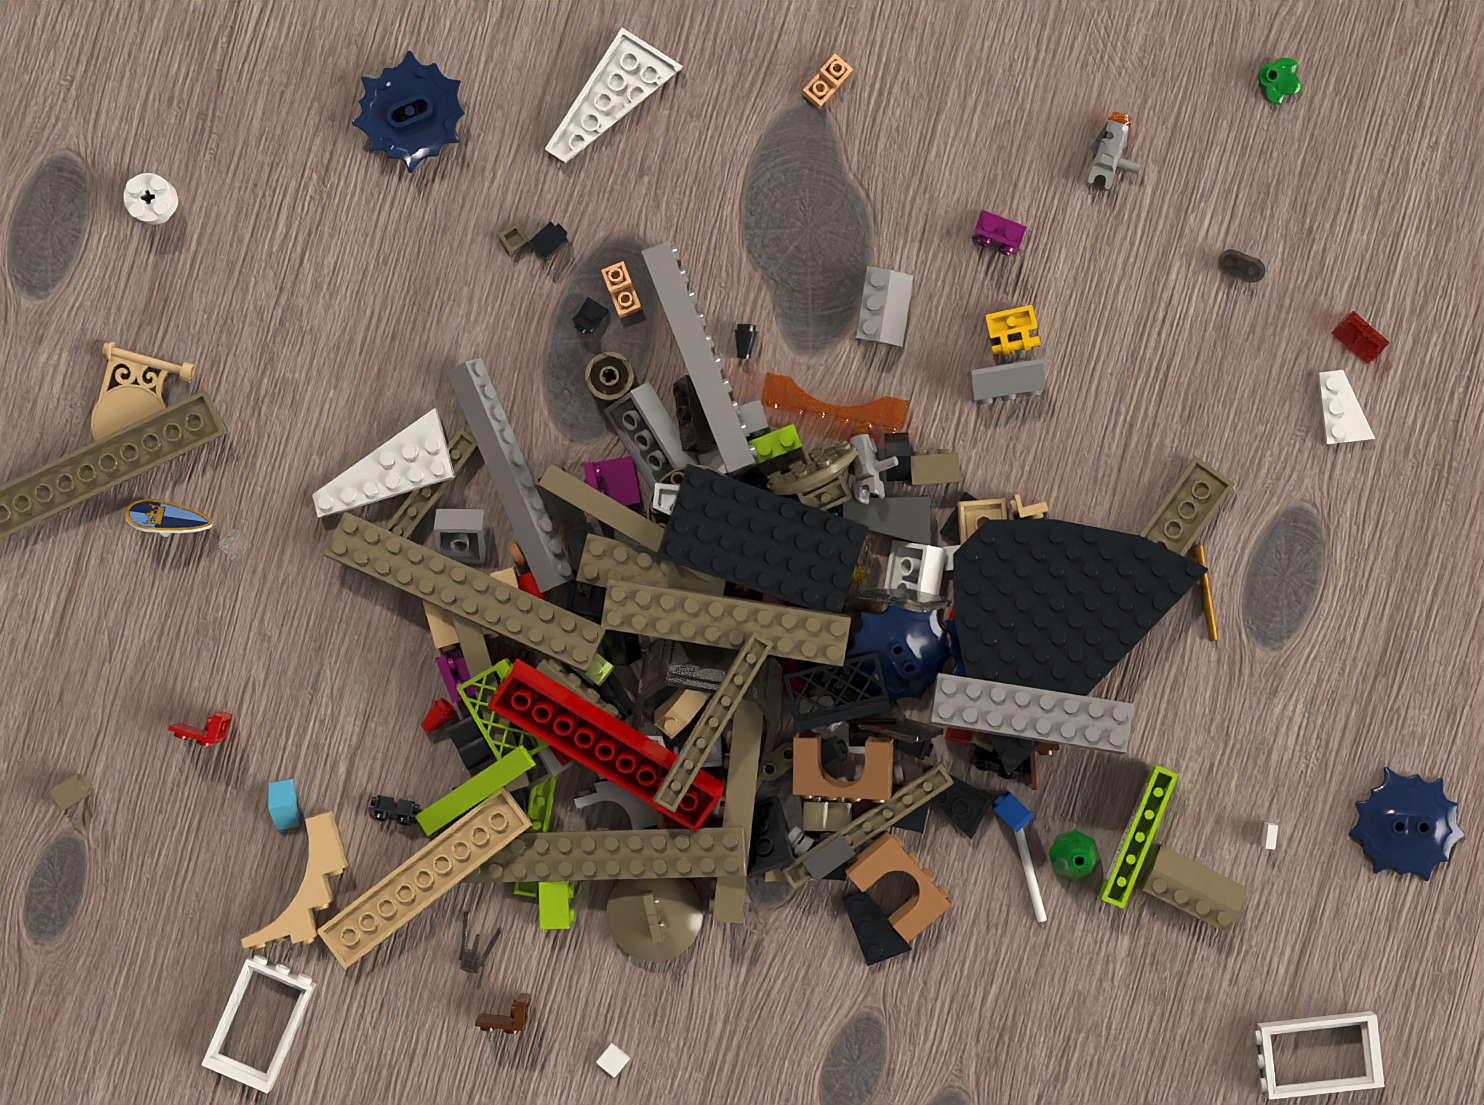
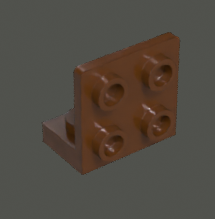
[1023,742,1059,790]
[475,993,530,1034]

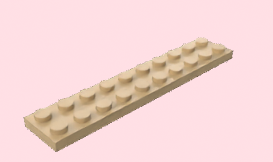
[317,786,533,970]

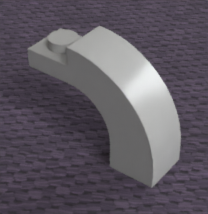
[574,779,657,829]

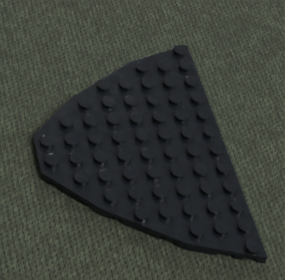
[953,519,1208,775]

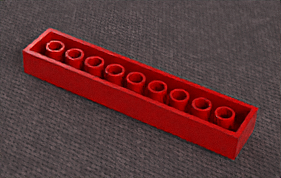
[488,658,724,832]

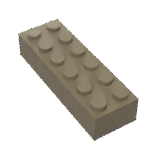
[576,533,726,595]

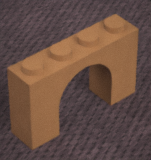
[793,732,893,803]
[843,830,951,943]

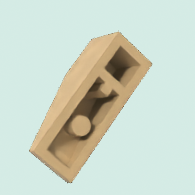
[654,665,722,739]

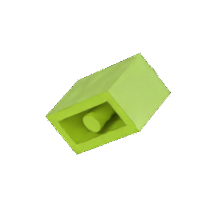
[749,424,802,465]
[539,881,575,930]

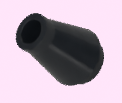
[734,323,758,359]

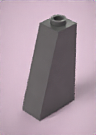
[838,497,931,545]

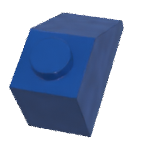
[992,791,1034,832]

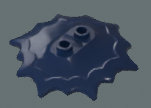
[352,50,465,173]
[845,600,952,702]
[1348,767,1465,881]

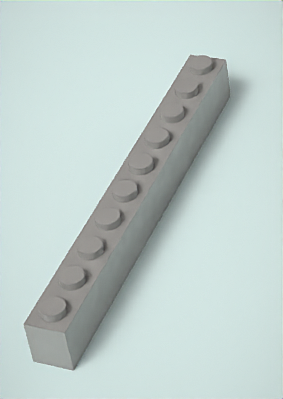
[641,241,759,476]
[447,358,575,593]

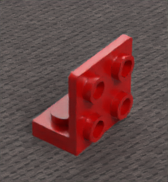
[168,711,232,747]

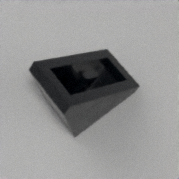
[884,432,911,482]
[891,800,930,833]

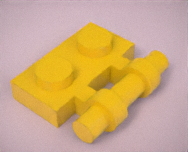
[985,305,1040,356]

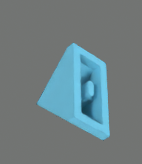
[268,779,301,830]

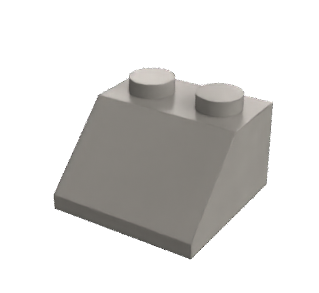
[434,509,486,564]

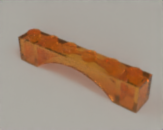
[761,372,909,433]

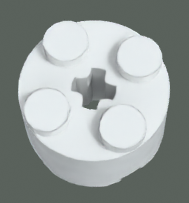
[124,173,178,225]

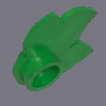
[1258,58,1302,105]

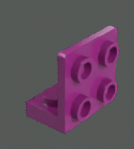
[971,210,1027,256]
[583,456,641,506]
[435,649,500,703]

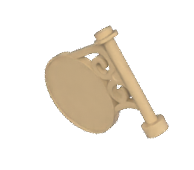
[91,341,195,441]

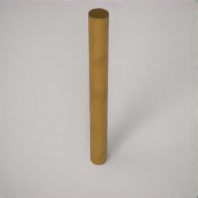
[1194,545,1219,641]

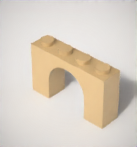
[422,567,520,652]

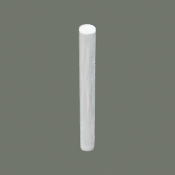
[1014,827,1047,922]

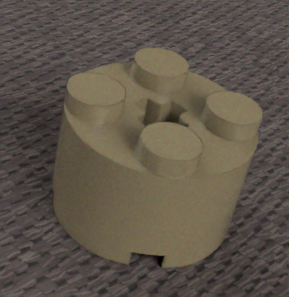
[585,352,635,401]

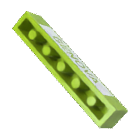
[1098,763,1179,909]

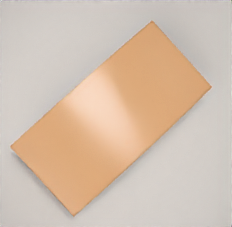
[801,54,853,108]
[601,261,642,318]

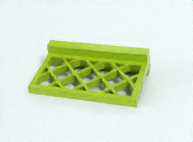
[456,658,549,760]

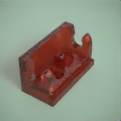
[1331,311,1390,364]

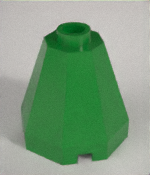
[1048,829,1100,882]

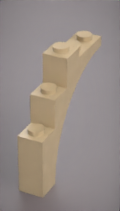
[241,810,348,950]

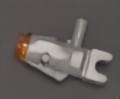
[1086,112,1140,191]
[848,426,898,504]

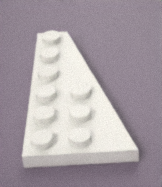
[545,28,683,163]
[312,408,455,518]

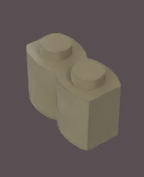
[802,796,852,832]

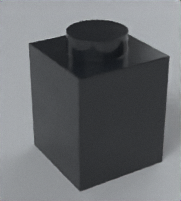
[530,221,569,261]

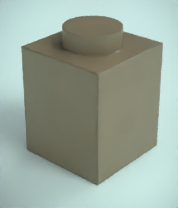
[49,774,92,811]

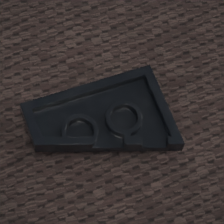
[924,764,993,840]
[747,795,794,878]
[842,891,912,966]

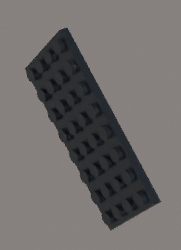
[656,464,869,614]

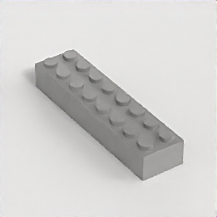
[929,673,1133,755]

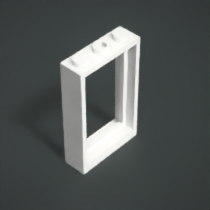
[202,955,316,1094]
[1254,1011,1385,1100]

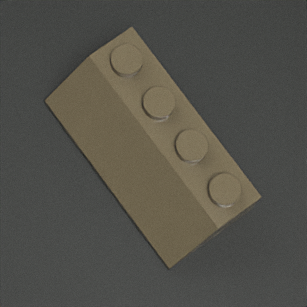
[536,656,622,720]
[1139,844,1246,934]

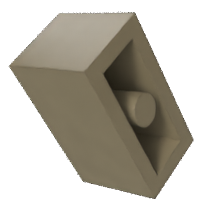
[911,449,960,485]

